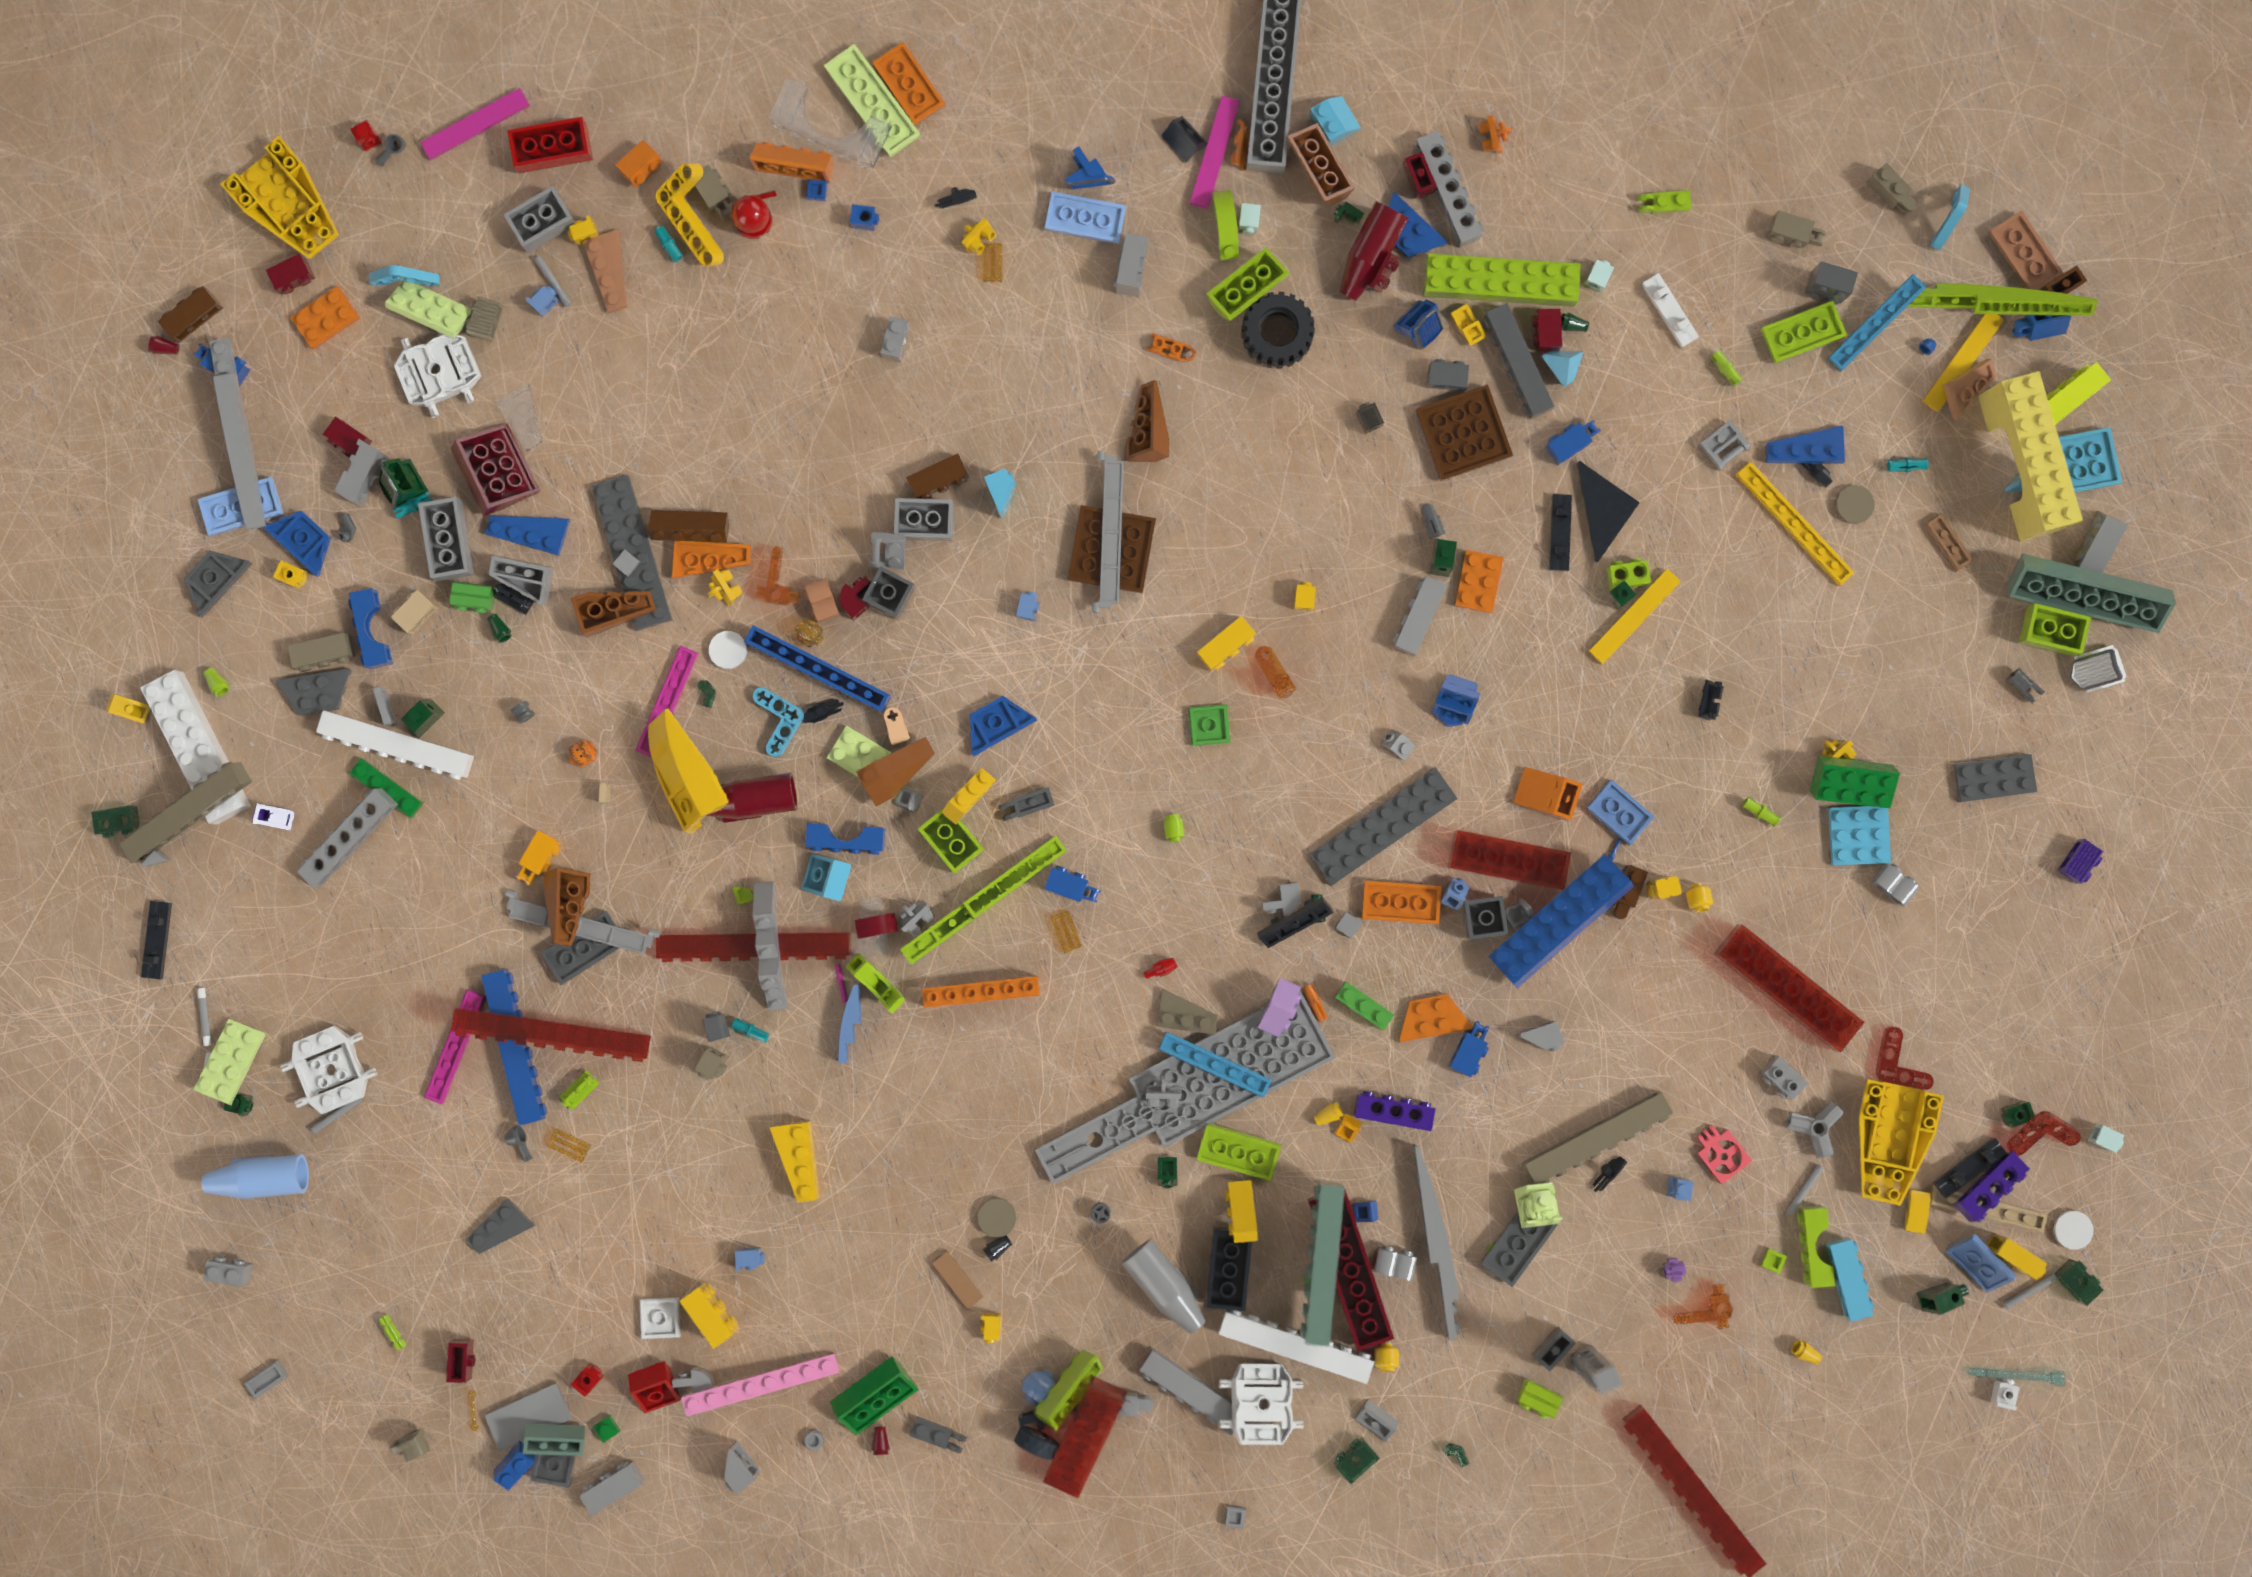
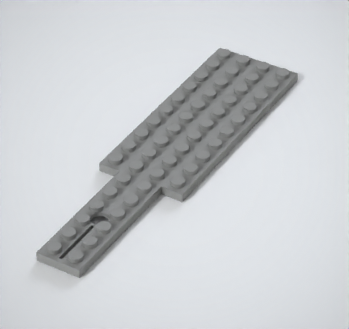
[1035,991,1336,1184]

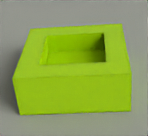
[1760,1247,1787,1274]

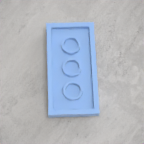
[1045,191,1126,244]
[198,477,284,536]

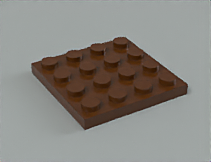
[1415,384,1513,481]
[1068,505,1156,594]

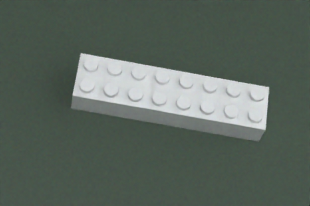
[140,670,251,824]

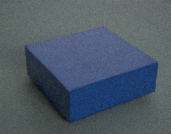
[806,179,827,201]

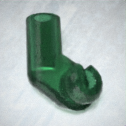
[698,680,716,708]
[1444,1443,1469,1467]

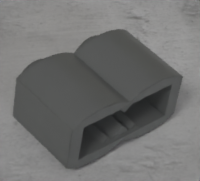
[702,1011,730,1042]

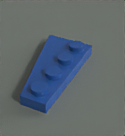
[1766,426,1845,464]
[485,516,570,556]

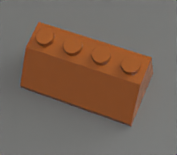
[1286,123,1355,205]

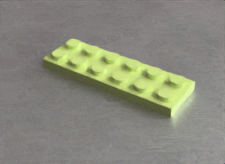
[824,44,921,158]

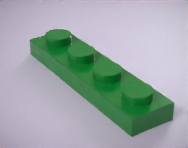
[349,758,423,818]

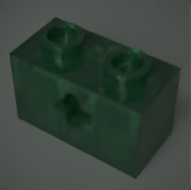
[2054,1259,2104,1306]
[1334,1437,1380,1484]

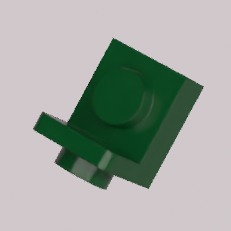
[1333,201,1365,224]
[1610,581,1636,610]
[223,1093,254,1116]
[1158,1157,1177,1188]

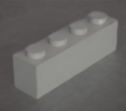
[1392,576,1447,657]

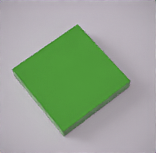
[1189,704,1230,746]

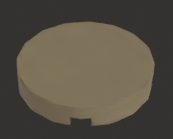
[1835,485,1875,524]
[978,1198,1017,1237]

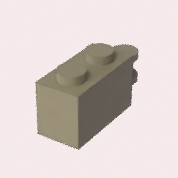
[1866,162,1917,214]
[695,164,732,221]
[1767,210,1826,249]

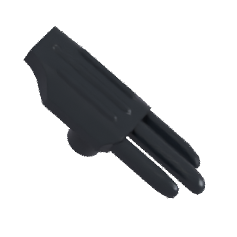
[935,187,977,209]
[1800,463,1833,488]
[803,699,844,724]
[1593,1156,1627,1192]

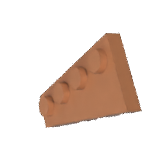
[583,229,627,313]

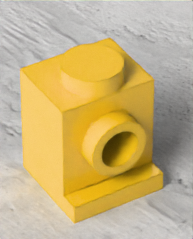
[567,215,599,246]
[273,560,308,589]
[980,1313,1001,1343]

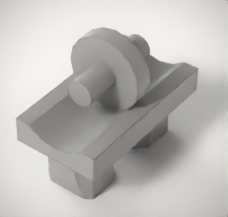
[899,901,934,936]
[1146,1076,1181,1107]

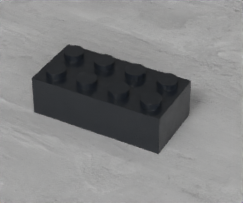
[1206,1226,1252,1312]

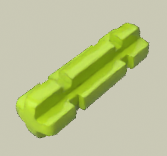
[378,1314,406,1351]

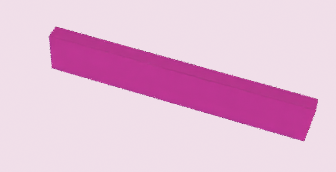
[420,88,530,160]
[1190,96,1240,210]
[635,645,699,758]
[424,989,486,1105]

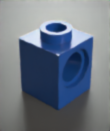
[850,204,879,231]

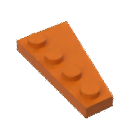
[672,541,752,579]

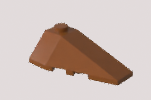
[1126,380,1169,462]
[570,591,656,638]
[856,737,935,807]
[544,868,590,946]

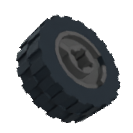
[1014,1425,1059,1460]

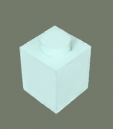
[1239,203,1261,235]
[1584,260,1614,292]
[2088,1124,2125,1153]

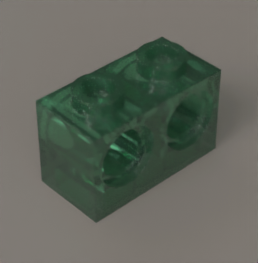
[91,806,140,838]

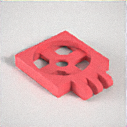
[1696,1125,1752,1184]

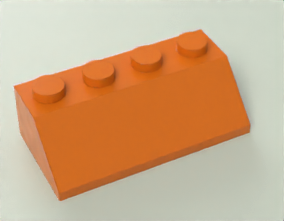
[750,142,834,183]

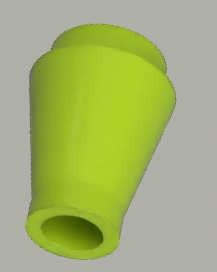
[203,668,230,697]

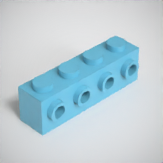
[1825,1237,1874,1322]

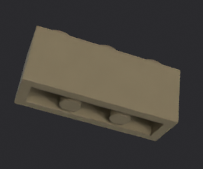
[288,633,354,672]

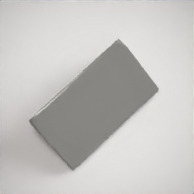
[1354,1399,1399,1442]

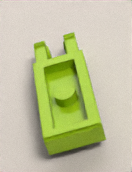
[1637,190,1692,214]

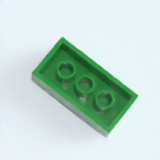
[1809,756,1900,809]

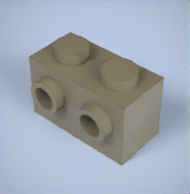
[695,1048,729,1080]

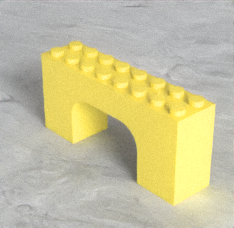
[1978,371,2083,542]

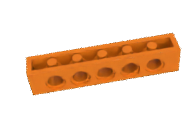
[922,976,1040,1008]

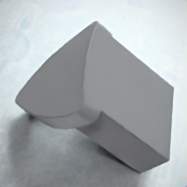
[1505,898,1533,928]

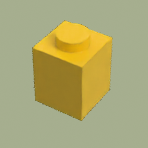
[1294,582,1316,611]

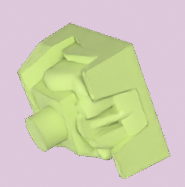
[1514,1183,1562,1228]

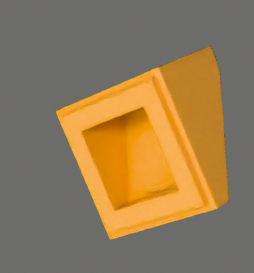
[1334,1113,1362,1143]

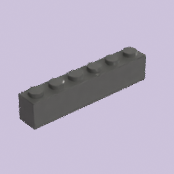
[1483,303,1554,420]

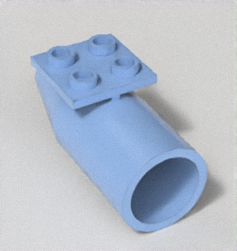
[202,1154,309,1199]

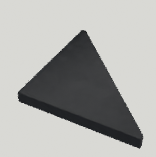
[1577,461,1640,563]

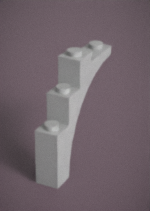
[753,881,788,1011]

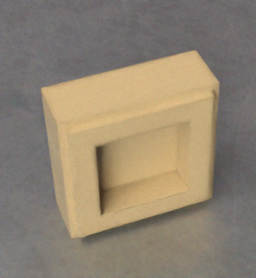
[599,783,611,804]

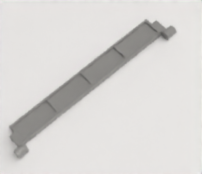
[1092,451,1124,613]
[505,889,661,954]

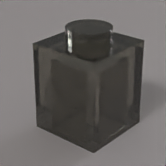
[1356,402,1384,434]

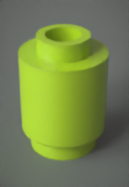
[1163,814,1185,843]

